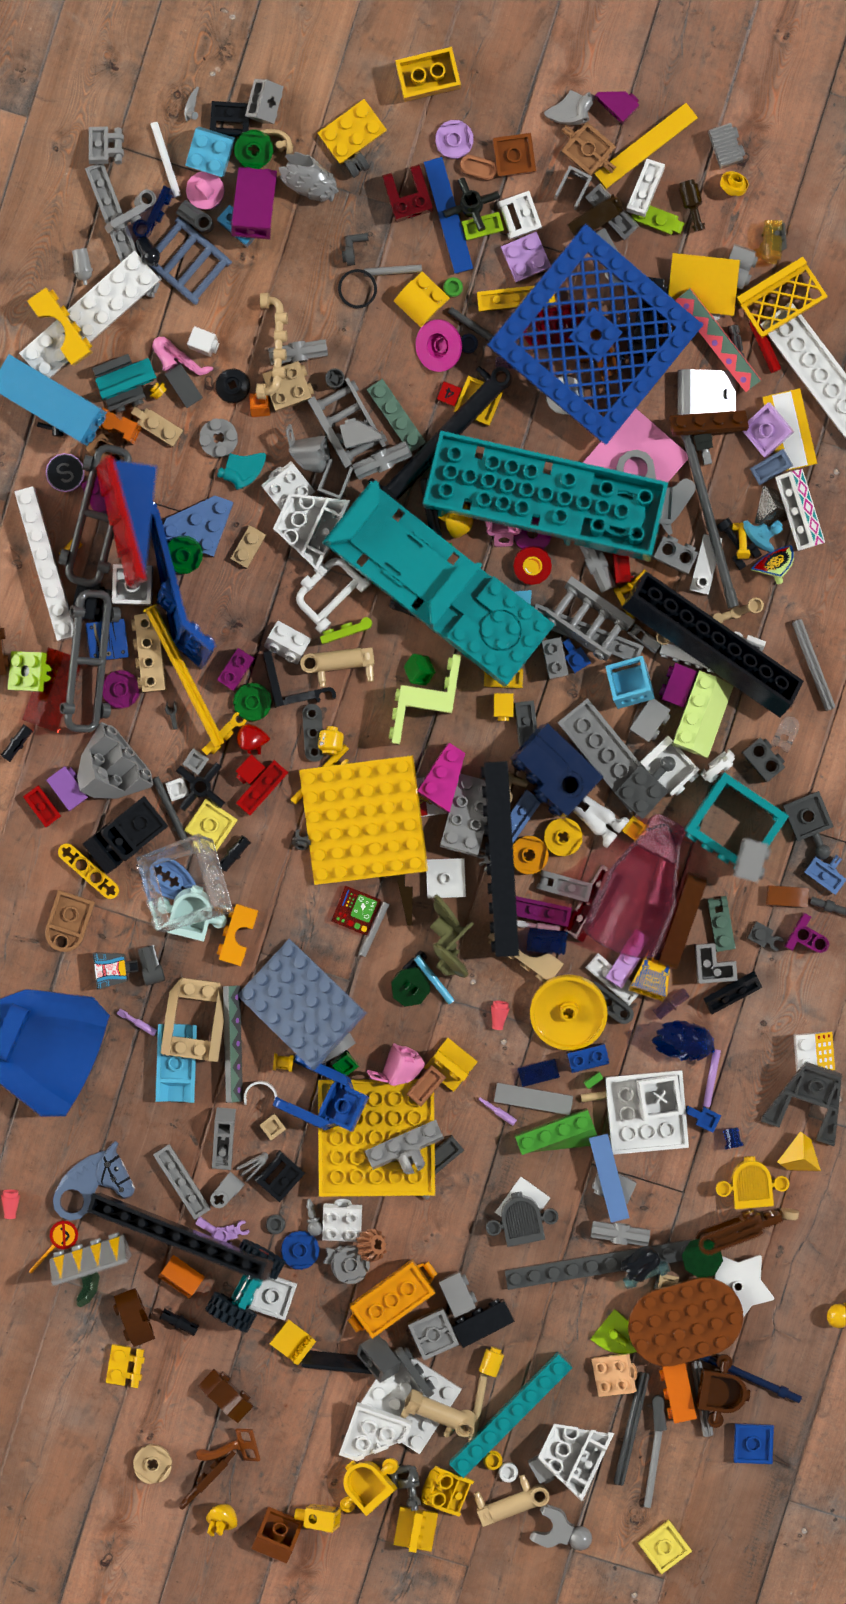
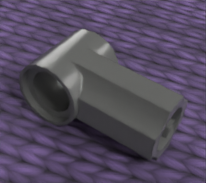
[176,200,214,234]
[138,945,165,986]

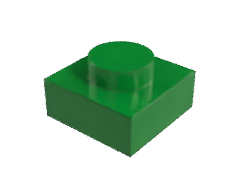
[331,1051,359,1076]

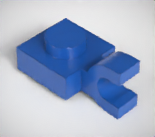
[562,638,591,673]
[686,1106,721,1133]

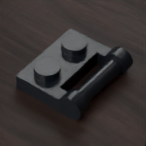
[210,101,250,137]
[254,1150,305,1202]

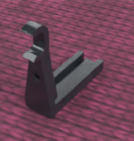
[262,651,336,708]

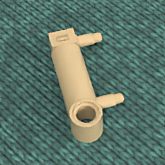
[300,648,374,688]
[400,1389,476,1437]
[474,1474,550,1527]

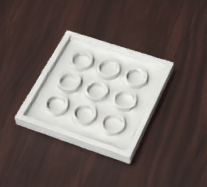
[605,1070,689,1155]
[361,1347,462,1454]

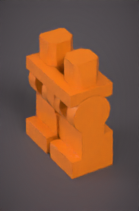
[98,408,142,445]

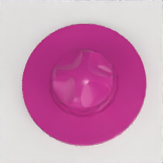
[416,319,462,372]

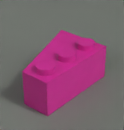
[417,743,465,813]

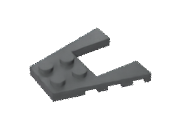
[761,1061,842,1146]

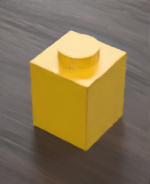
[494,693,514,721]

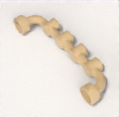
[256,293,288,399]
[656,598,764,645]

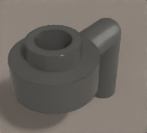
[342,233,369,266]

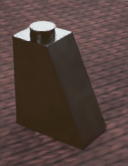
[568,195,623,236]

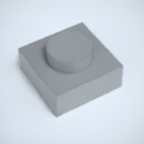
[183,748,209,775]

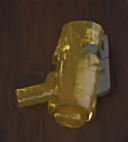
[754,220,787,264]

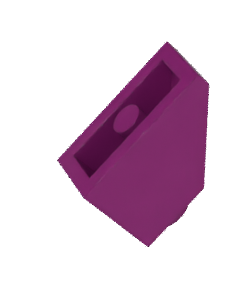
[595,91,639,125]

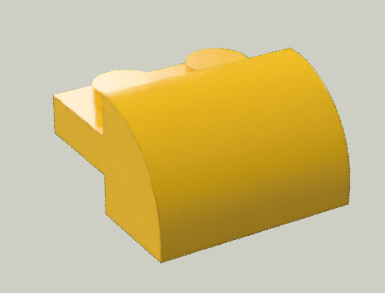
[394,271,450,327]

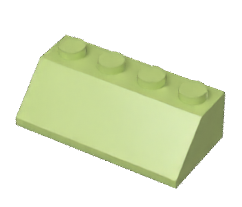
[671,670,734,759]

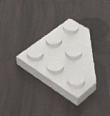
[339,1402,413,1461]

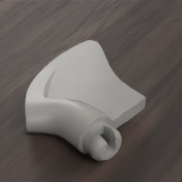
[544,90,595,125]

